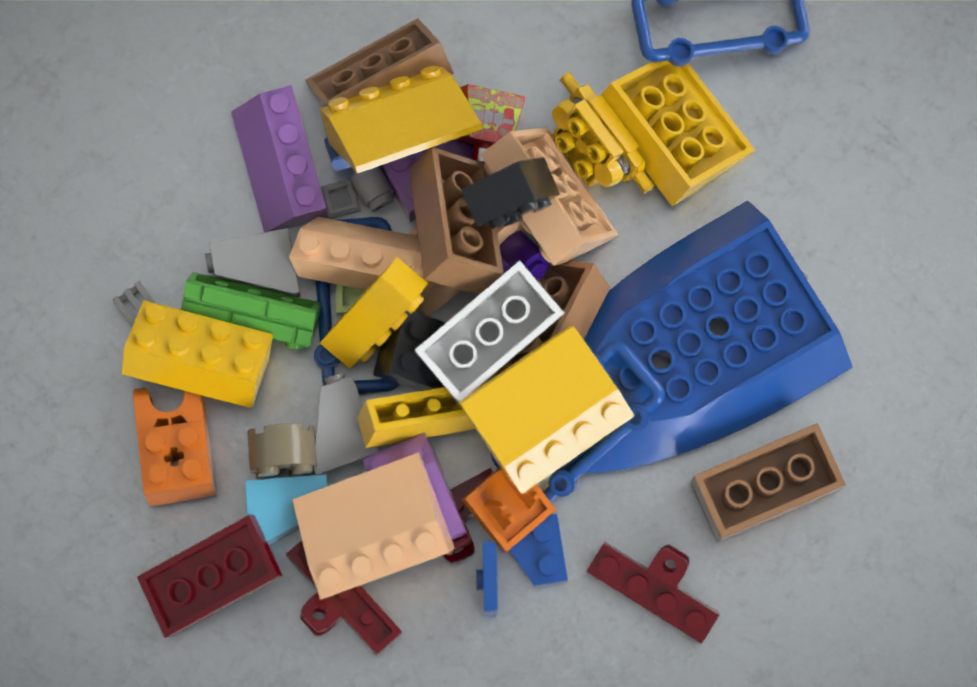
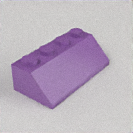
[231,85,328,232]

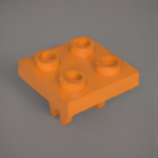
[461,467,556,553]

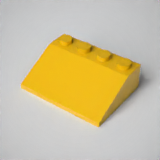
[601,61,755,206]
[320,66,483,173]
[459,324,634,494]

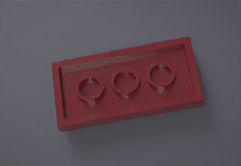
[137,515,283,638]

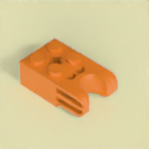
[133,388,216,506]

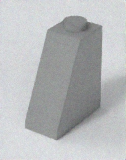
[205,228,301,298]
[314,372,380,475]

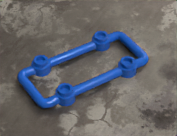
[631,0,810,67]
[314,217,399,393]
[491,340,665,502]

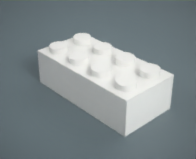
[415,261,564,403]

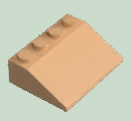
[480,127,618,266]
[292,452,455,599]

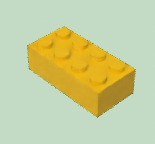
[122,300,273,408]

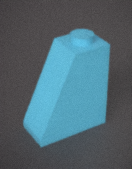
[245,474,335,545]

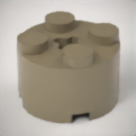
[247,423,317,479]

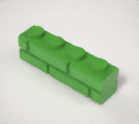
[181,272,322,350]

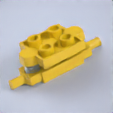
[552,72,655,194]

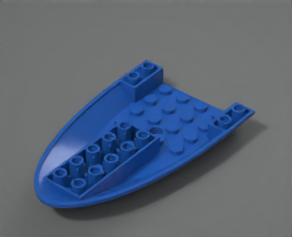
[554,200,853,474]

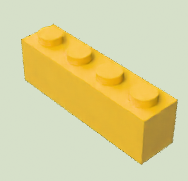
[320,257,428,369]
[357,380,490,448]

